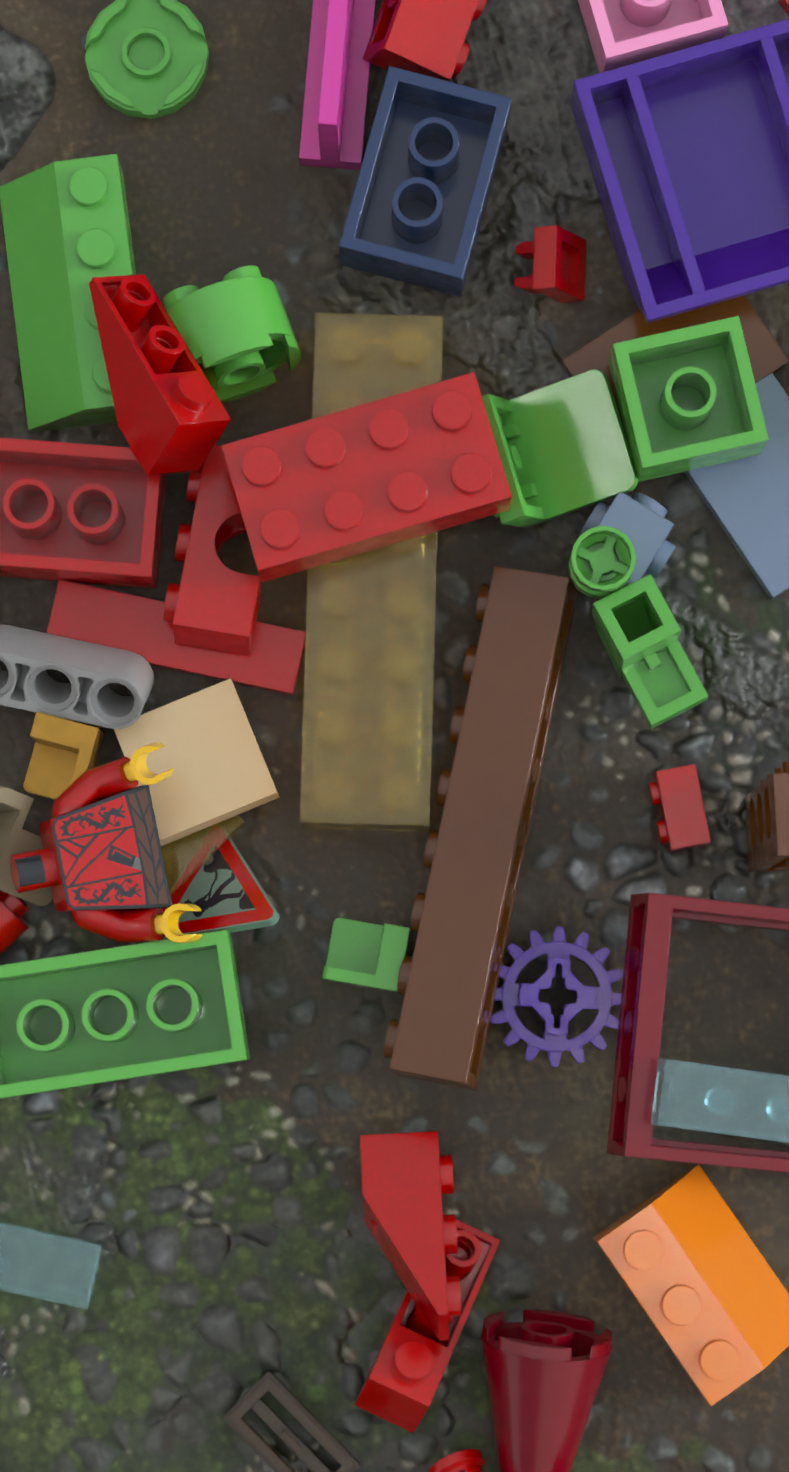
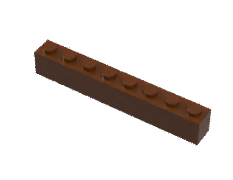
[384,566,577,1091]

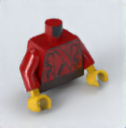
[10,742,202,943]

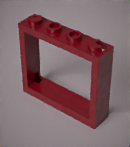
[607,893,789,1172]

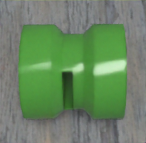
[568,525,636,599]

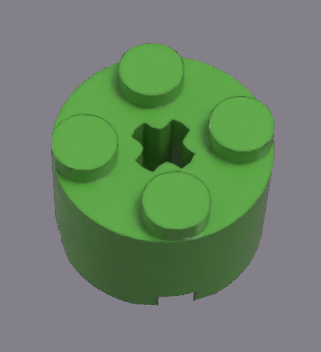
[162,265,302,403]

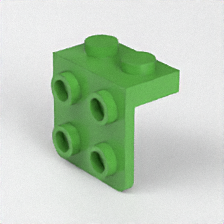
[482,369,639,528]

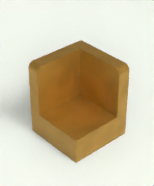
[23,712,104,800]

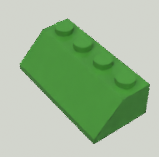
[0,154,136,433]

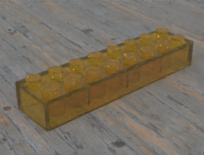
[300,313,443,831]

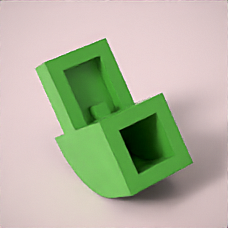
[592,574,708,729]

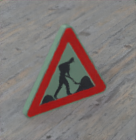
[149,824,279,942]

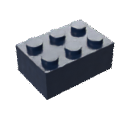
[339,66,512,297]

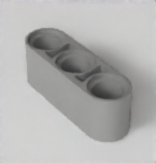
[0,624,154,729]

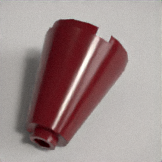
[481,1309,612,1472]

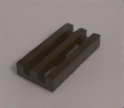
[223,1370,360,1472]

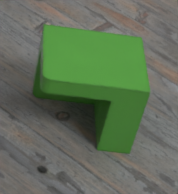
[322,918,410,993]

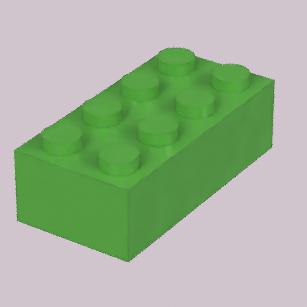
[0,930,250,1099]

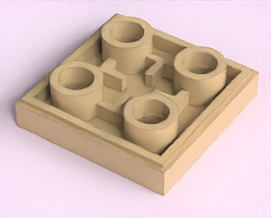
[114,678,280,846]

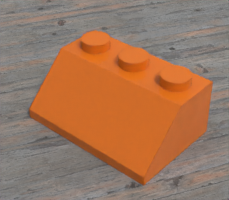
[593,1164,789,1406]

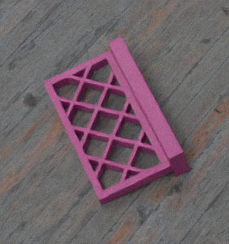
[299,0,376,170]

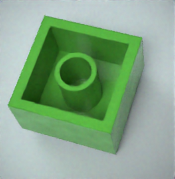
[608,316,769,482]

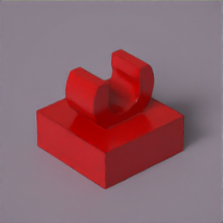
[514,225,586,303]

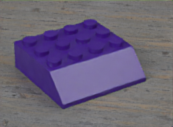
[570,19,789,323]

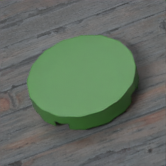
[85,0,209,119]

